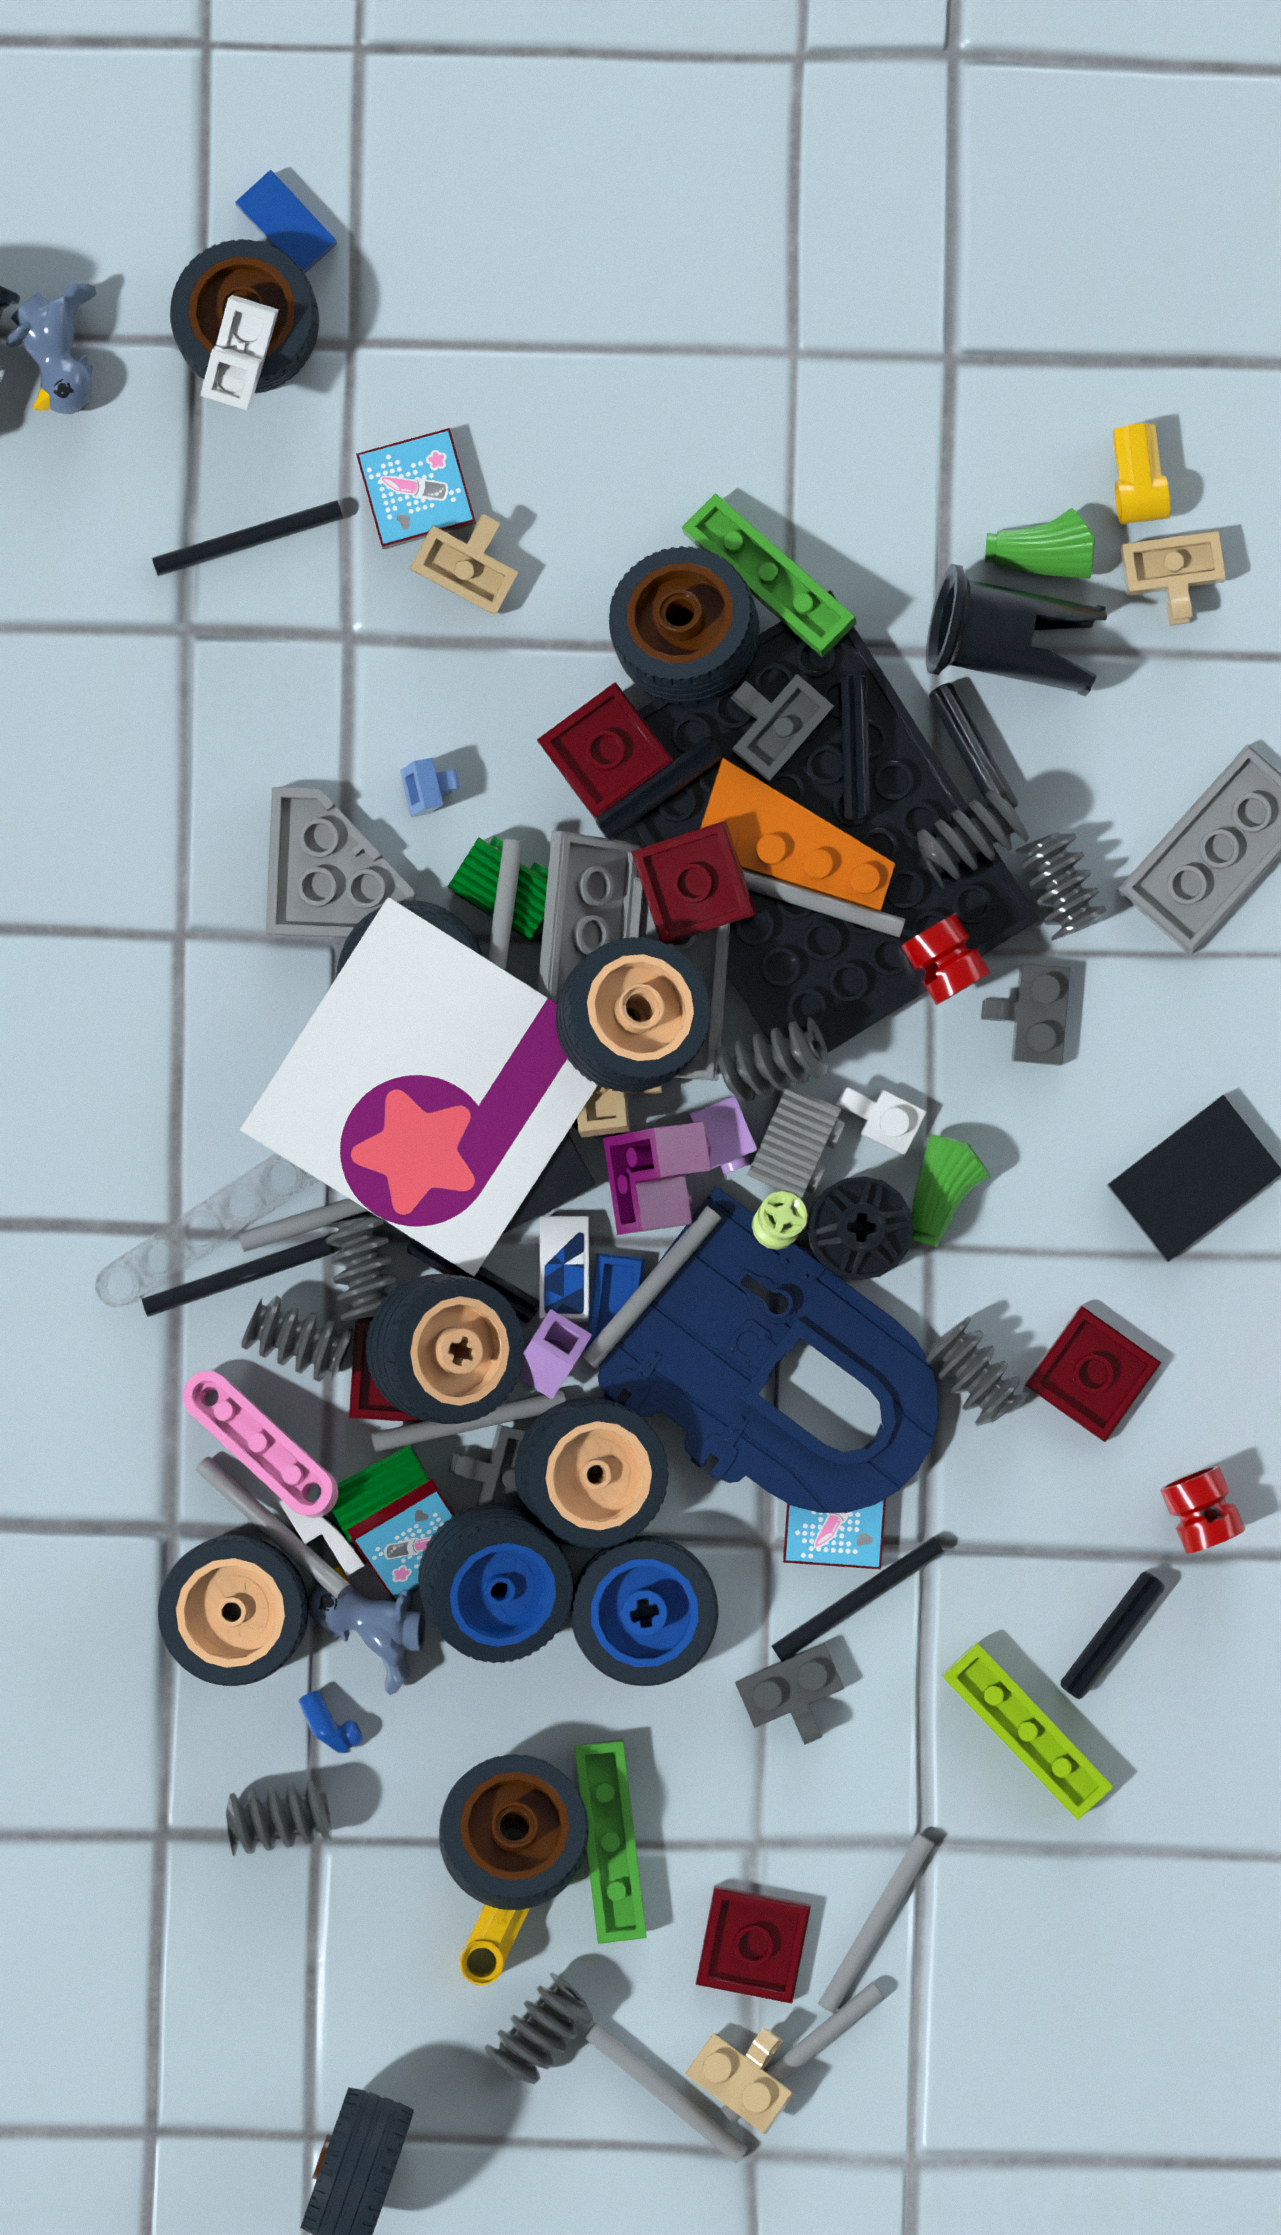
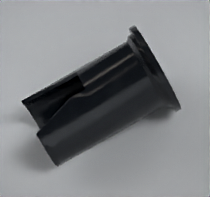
[926,564,1107,696]

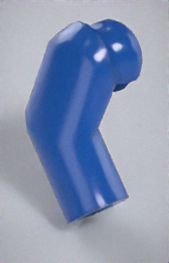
[298,1691,364,1753]

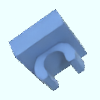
[400,758,460,817]

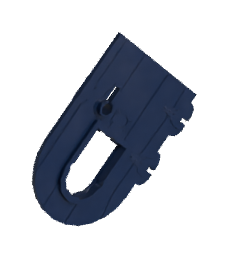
[598,1186,939,1513]

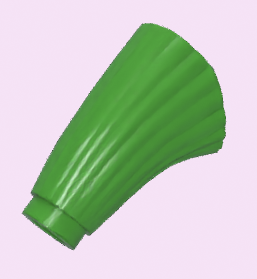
[985,508,1095,579]
[911,1134,991,1247]

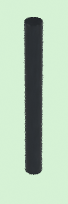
[152,500,343,576]
[142,1235,333,1317]
[771,1536,945,1662]

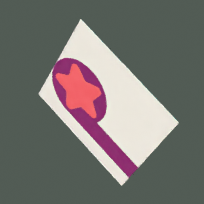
[240,897,598,1276]

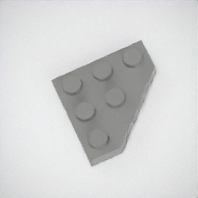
[266,787,415,938]

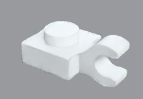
[836,1087,927,1155]

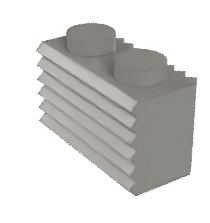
[747,1086,846,1199]

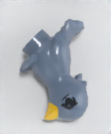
[6,282,96,414]
[308,1565,426,1695]

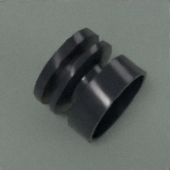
[806,1176,914,1280]

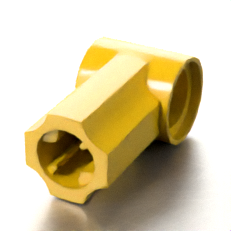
[1113,423,1170,524]
[459,1904,530,1986]

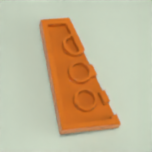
[700,758,895,911]

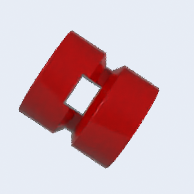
[901,913,991,1005]
[1160,1466,1246,1554]

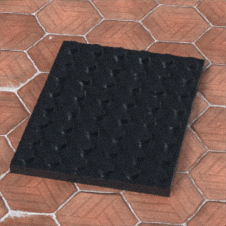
[632,590,1040,1053]

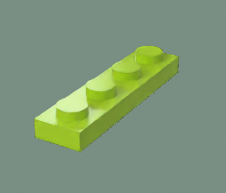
[941,1642,1113,1821]

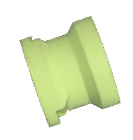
[752,1191,808,1250]

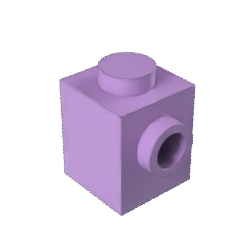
[689,1096,757,1175]
[518,1309,592,1399]

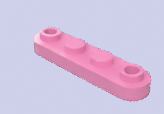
[183,1371,338,1518]

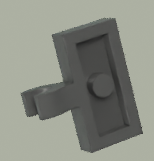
[731,674,834,782]
[981,963,1071,1066]
[448,1424,528,1513]
[735,1643,844,1745]

